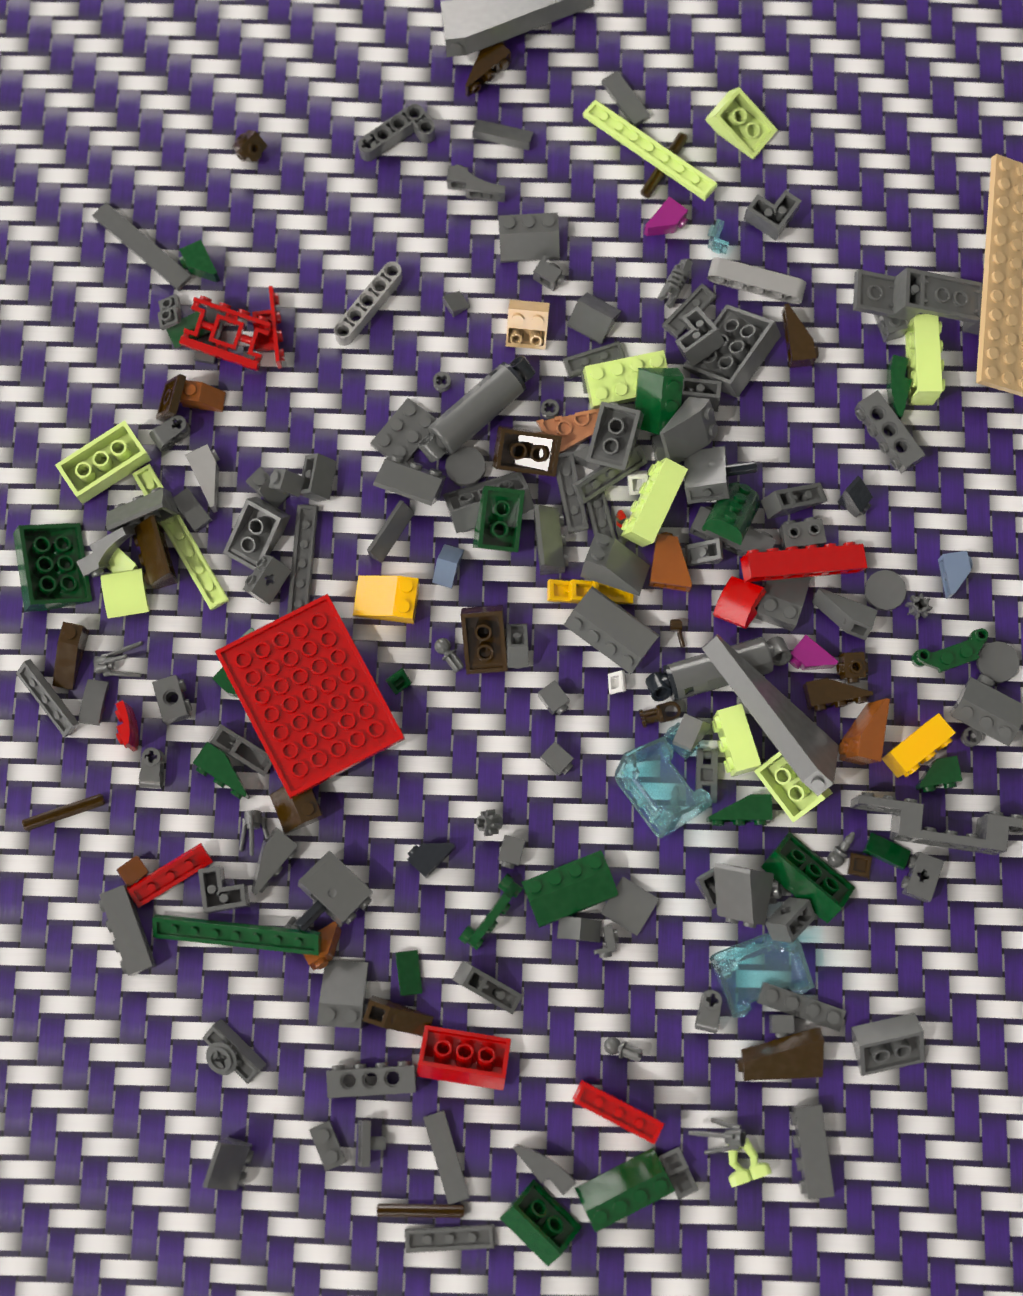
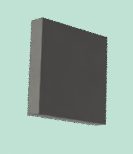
[600,877,659,936]

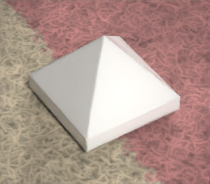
[608,670,627,695]

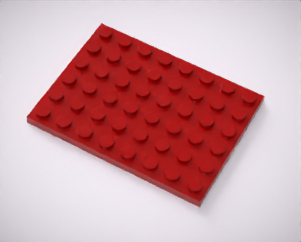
[215,594,405,799]

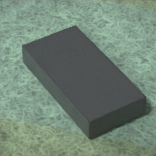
[173,488,212,532]

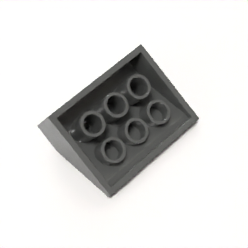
[683,304,781,398]

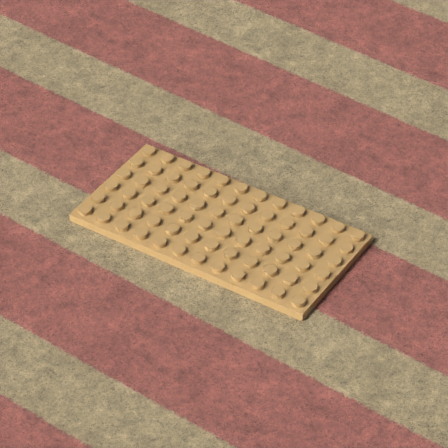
[976,154,1023,397]

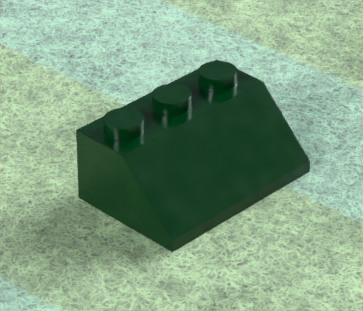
[635,368,684,435]
[500,1179,582,1266]

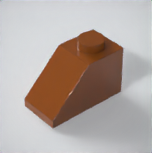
[180,380,226,412]
[303,921,342,970]

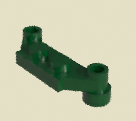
[911,628,988,673]
[458,873,523,950]

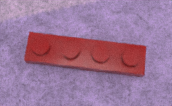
[127,843,213,908]

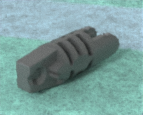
[658,258,693,308]

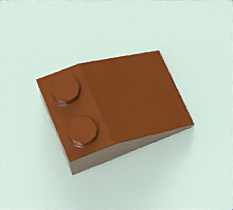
[838,698,890,765]

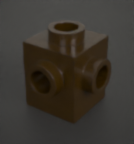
[232,130,268,163]
[836,652,868,684]

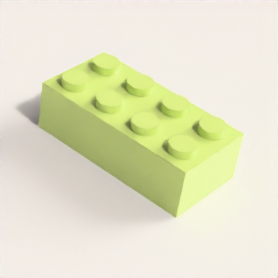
[905,314,945,405]
[583,350,668,410]
[55,420,151,504]
[621,458,688,547]

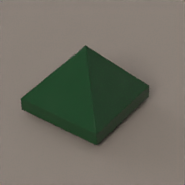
[385,668,412,695]

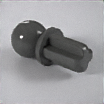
[434,638,464,673]
[604,1037,643,1062]

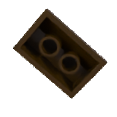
[133,515,178,590]

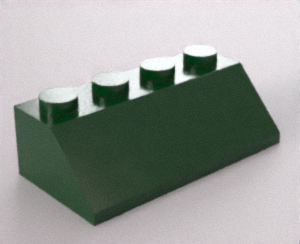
[761,832,856,924]
[522,850,619,928]
[575,1148,675,1233]

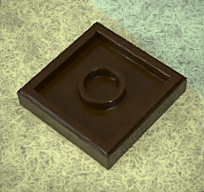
[156,374,187,422]

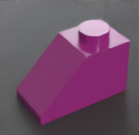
[644,197,688,236]
[789,635,838,670]

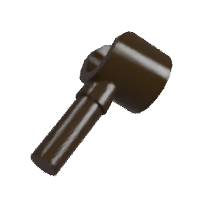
[670,619,685,648]

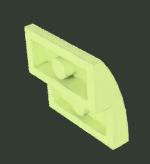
[101,568,150,618]

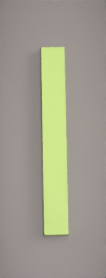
[583,100,717,201]
[132,464,229,611]

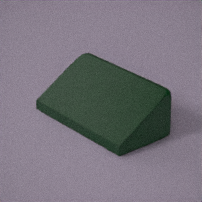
[166,312,211,349]
[863,832,910,870]
[395,950,423,996]

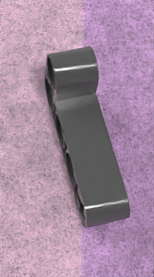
[358,104,436,161]

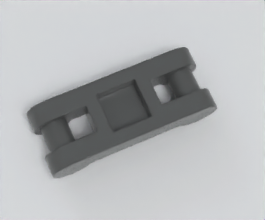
[694,748,718,803]

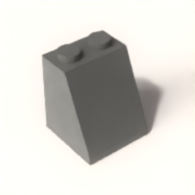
[714,862,774,928]

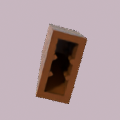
[649,532,692,592]

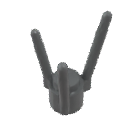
[94,641,143,677]
[239,810,269,856]
[688,1118,746,1155]

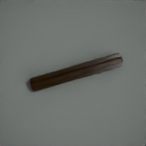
[641,132,688,199]
[22,794,105,831]
[377,1204,465,1218]

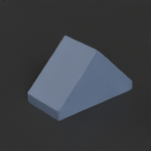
[432,544,464,589]

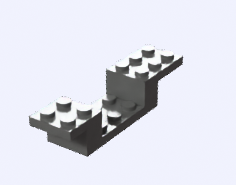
[853,268,983,335]
[850,792,1023,855]

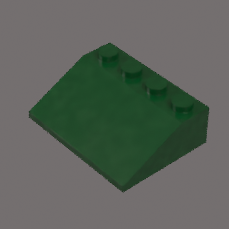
[13,523,92,612]

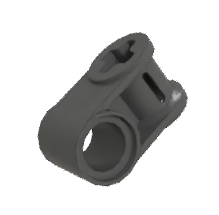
[149,415,191,452]
[139,747,165,789]
[695,990,722,1033]

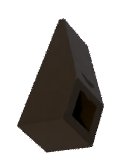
[465,42,511,97]
[803,678,873,712]
[363,996,434,1037]

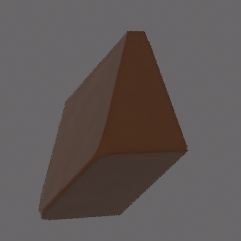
[116,855,149,887]

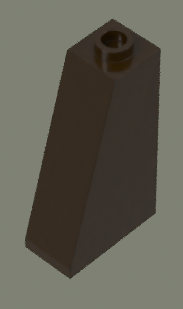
[737,1027,824,1081]

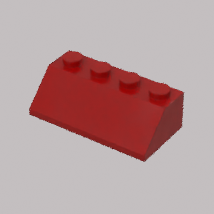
[417,1025,511,1090]

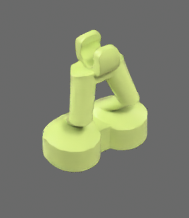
[727,1138,772,1187]

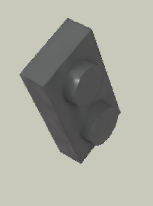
[309,1120,347,1172]

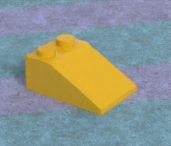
[353,576,420,624]

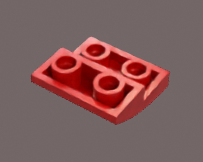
[713,576,766,629]
[115,700,139,752]

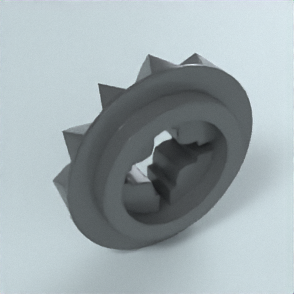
[206,1041,239,1075]

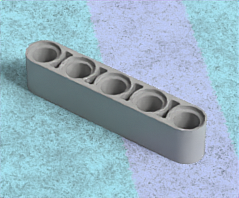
[707,257,806,304]
[334,261,402,346]

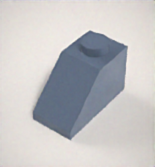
[938,551,973,599]

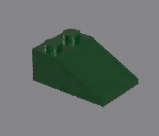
[473,485,525,553]

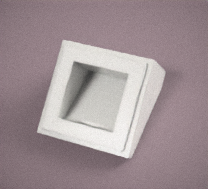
[627,470,648,495]

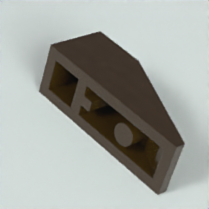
[782,304,819,368]
[52,622,89,690]

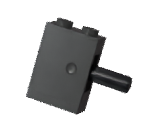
[684,446,757,504]
[296,850,373,931]

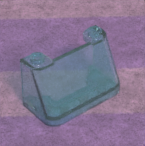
[615,736,713,838]
[710,932,814,1018]

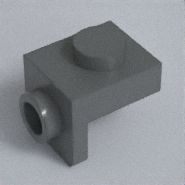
[593,925,619,958]

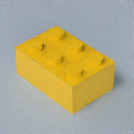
[881,713,955,778]

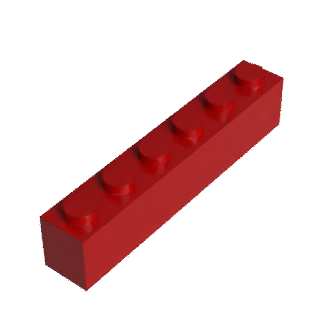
[740,542,868,583]

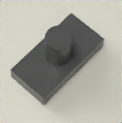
[357,1120,386,1167]

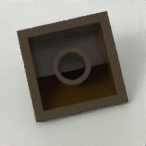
[270,786,324,834]

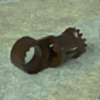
[639,701,681,728]

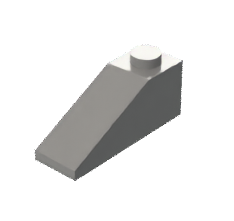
[185,444,220,513]

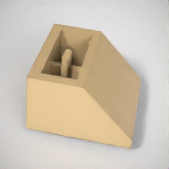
[506,300,550,350]

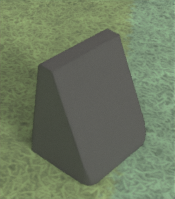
[442,291,470,317]

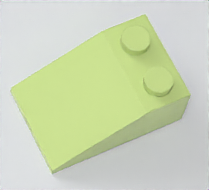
[705,87,777,159]

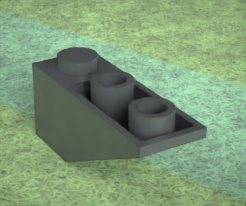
[812,587,878,640]
[251,827,298,895]

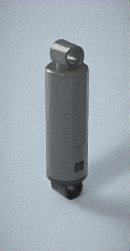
[418,355,535,462]
[645,636,791,702]

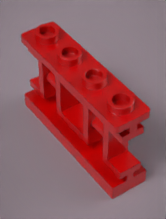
[179,295,272,372]
[572,1080,664,1145]

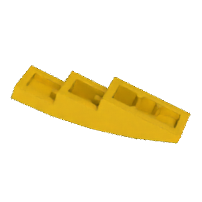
[547,579,633,604]

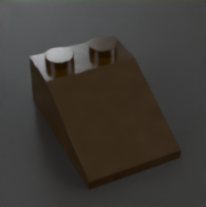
[492,426,562,477]
[461,605,508,674]

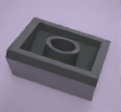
[567,292,621,345]

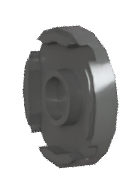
[445,447,486,487]
[864,570,906,611]
[976,641,1020,683]

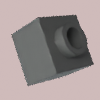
[769,1015,795,1038]

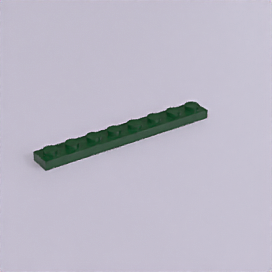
[153,914,321,956]

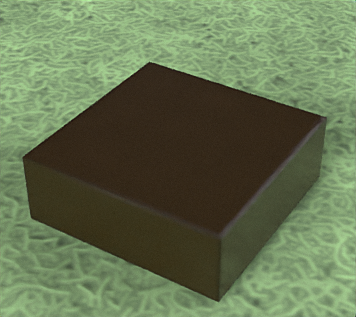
[847,853,872,878]

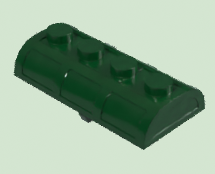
[702,482,761,545]

